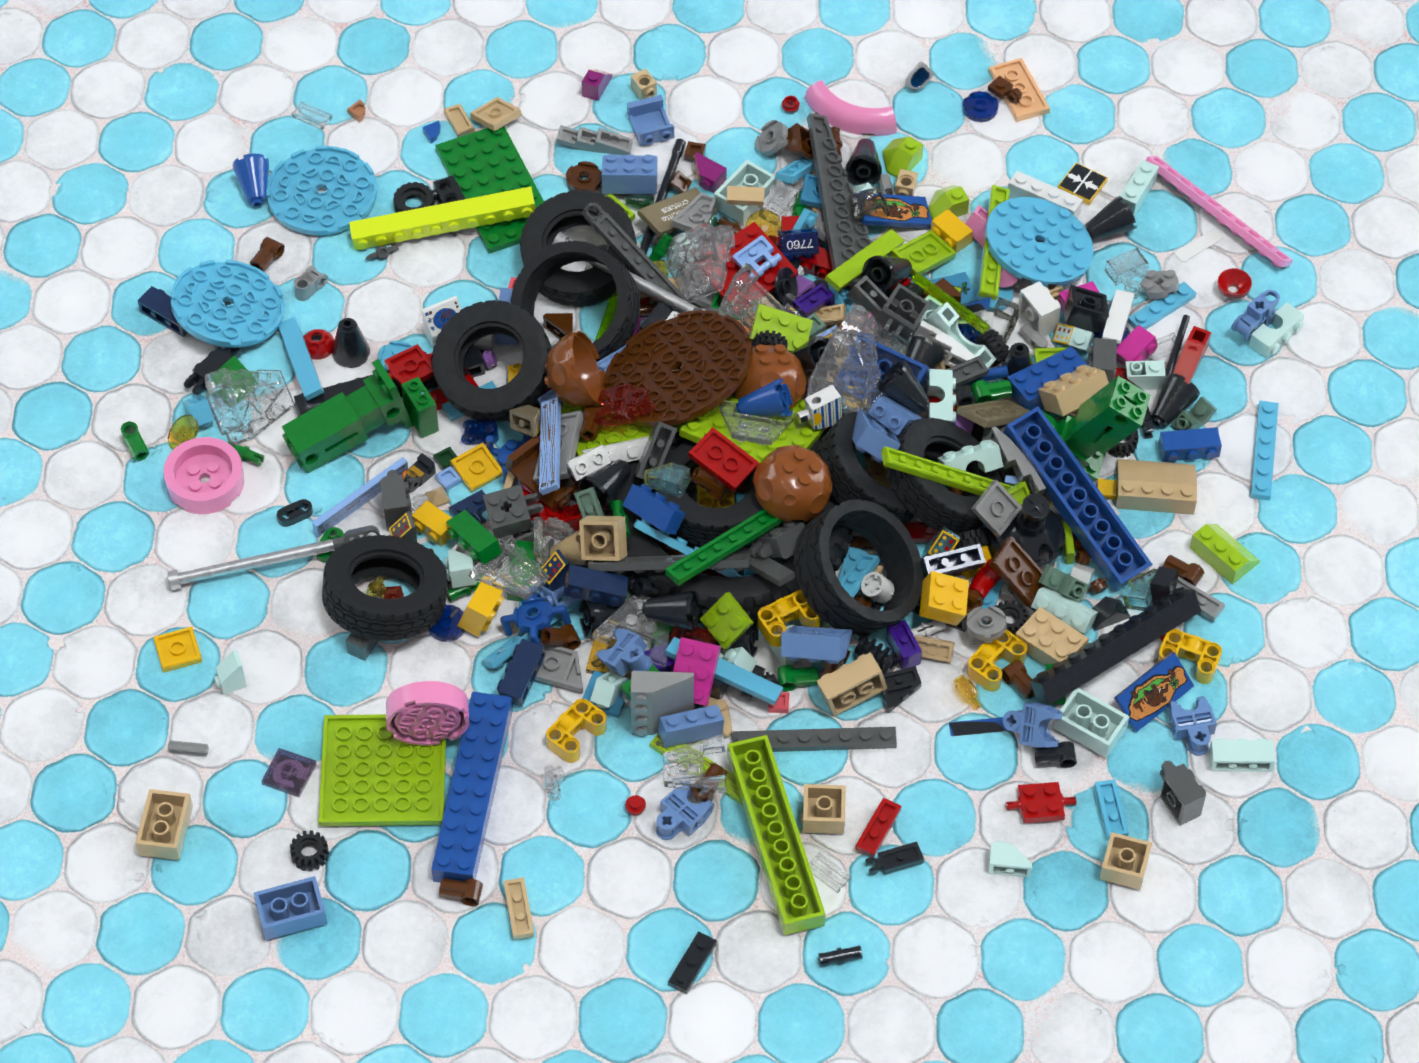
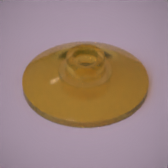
[745,210,782,243]
[168,415,198,450]

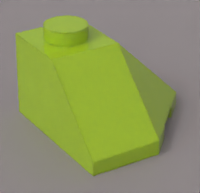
[882,136,924,178]
[928,185,969,220]

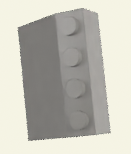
[631,671,694,736]

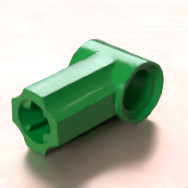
[971,380,1012,403]
[121,421,149,461]
[777,665,818,692]

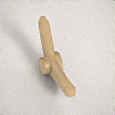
[699,697,732,737]

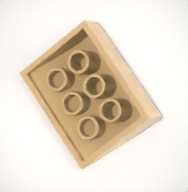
[1116,459,1197,515]

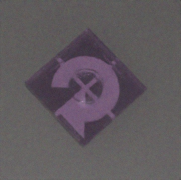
[261,748,317,797]

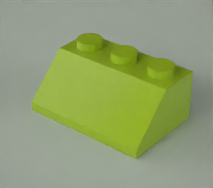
[1190,524,1260,585]

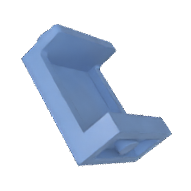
[627,95,674,146]
[868,396,922,435]

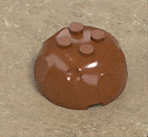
[545,331,606,408]
[733,344,806,409]
[753,445,832,522]

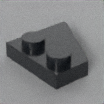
[881,666,922,712]

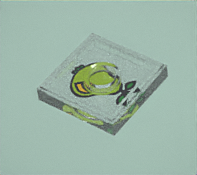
[534,517,548,569]

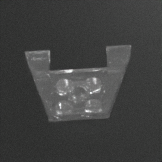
[719,400,795,445]
[468,536,550,600]
[592,595,669,667]
[663,734,726,794]

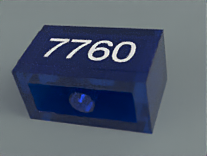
[778,228,819,259]

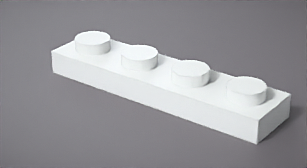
[582,436,649,465]

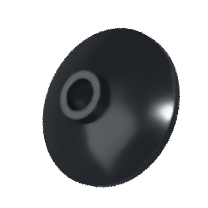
[775,267,798,305]

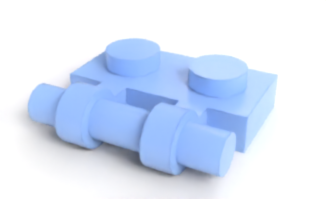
[732,235,782,280]

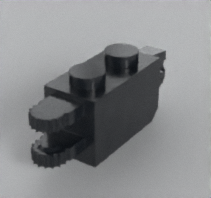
[184,347,242,395]

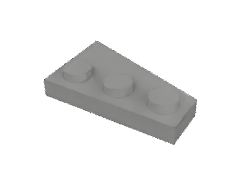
[672,193,716,238]

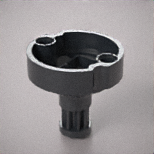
[986,494,1065,571]

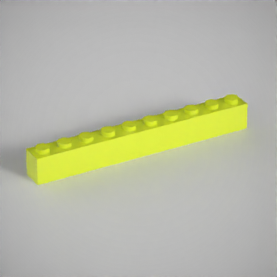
[349,187,536,250]

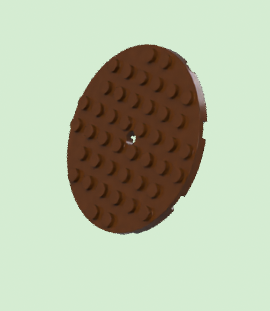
[604,310,753,427]

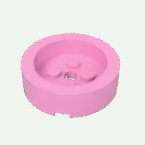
[164,437,244,514]
[386,681,469,745]

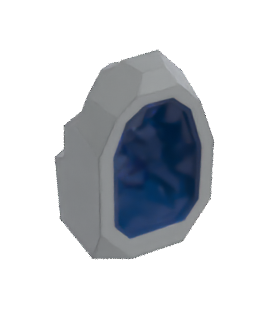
[906,61,935,90]

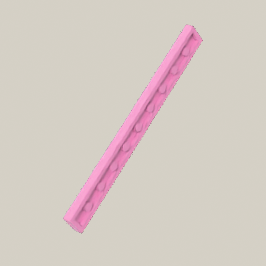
[1145,155,1293,268]

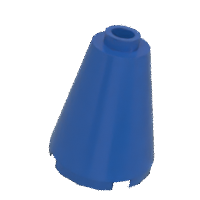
[233,153,269,207]
[736,379,793,418]

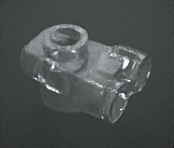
[541,765,565,801]

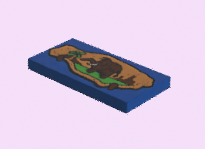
[855,193,932,229]
[1114,652,1194,732]

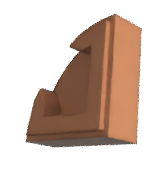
[347,100,365,123]

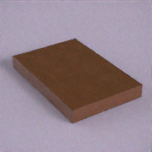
[989,536,1044,607]

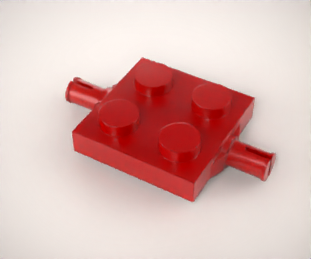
[384,344,434,387]
[1005,782,1077,823]

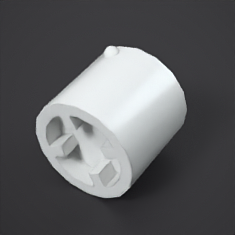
[861,572,894,603]

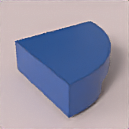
[422,120,441,143]

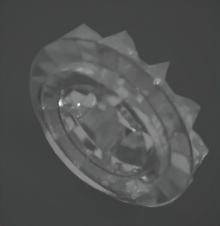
[543,517,574,541]

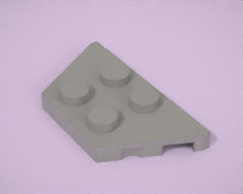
[535,641,583,693]

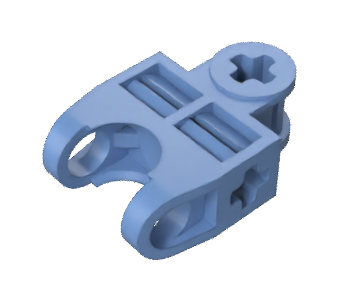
[1231,290,1280,340]
[596,628,652,677]
[1169,696,1217,756]
[1003,702,1062,747]
[656,783,714,840]

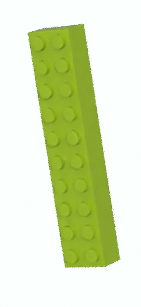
[727,735,826,936]

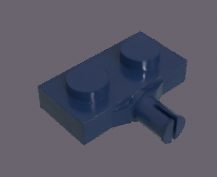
[448,490,487,525]

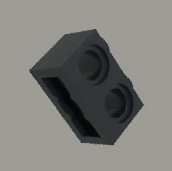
[432,175,465,205]

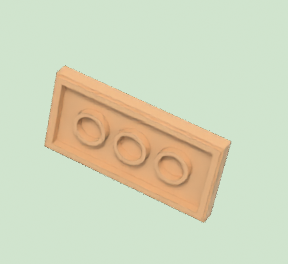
[989,58,1050,122]

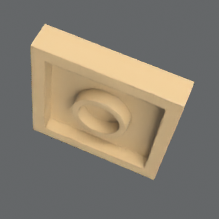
[470,97,522,131]

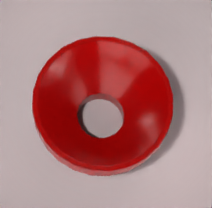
[1217,268,1252,299]
[303,329,334,360]

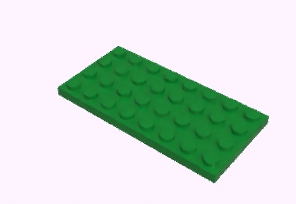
[435,126,544,254]

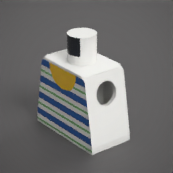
[796,385,842,430]

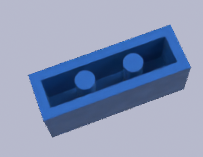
[1158,427,1222,462]
[623,484,686,535]

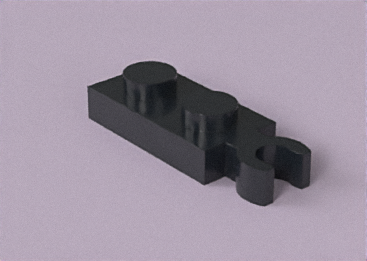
[865,841,924,875]

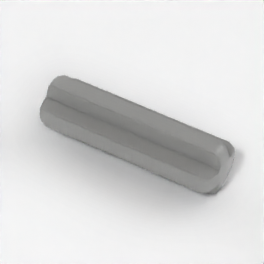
[168,740,209,756]

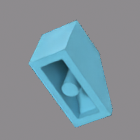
[182,395,215,428]

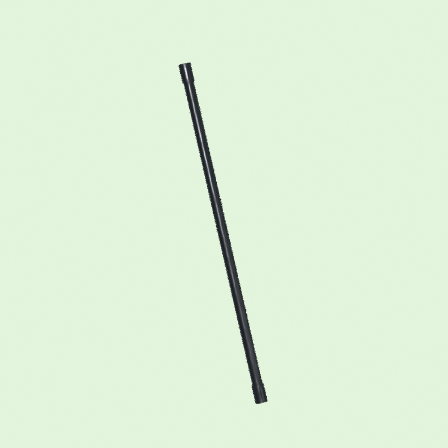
[633,138,686,276]

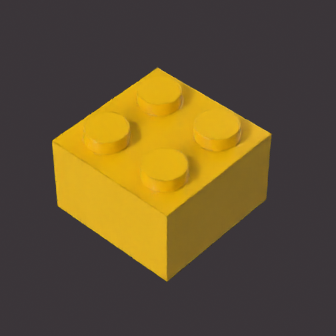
[920,571,969,626]
[457,577,505,637]

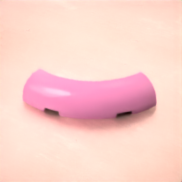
[805,80,897,136]
[965,205,1019,288]

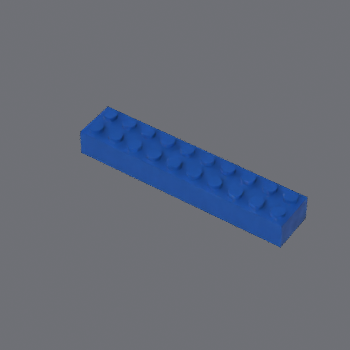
[1003,406,1153,591]
[431,692,513,883]

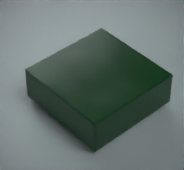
[433,447,457,471]

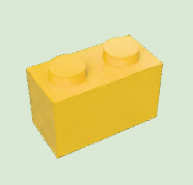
[931,209,973,253]
[412,500,452,547]

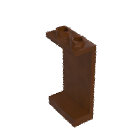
[505,436,582,513]

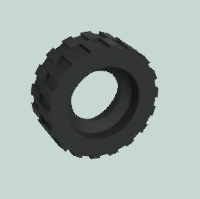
[393,182,435,213]

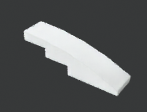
[1102,289,1135,344]
[913,320,976,367]

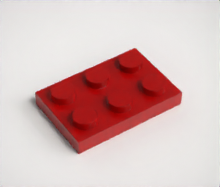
[688,427,759,492]

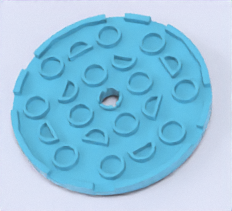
[266,146,377,236]
[984,197,1093,287]
[170,260,285,348]

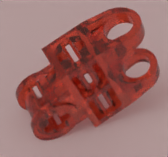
[594,383,654,427]

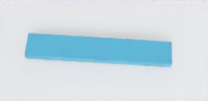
[279,316,324,401]
[665,637,784,705]

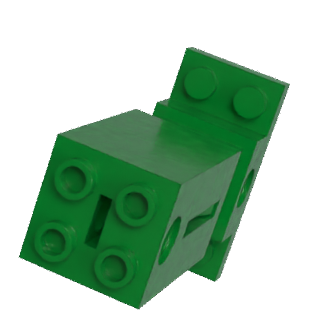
[281,359,413,473]
[1043,376,1151,482]

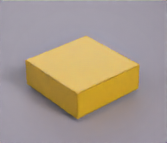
[1097,479,1117,500]

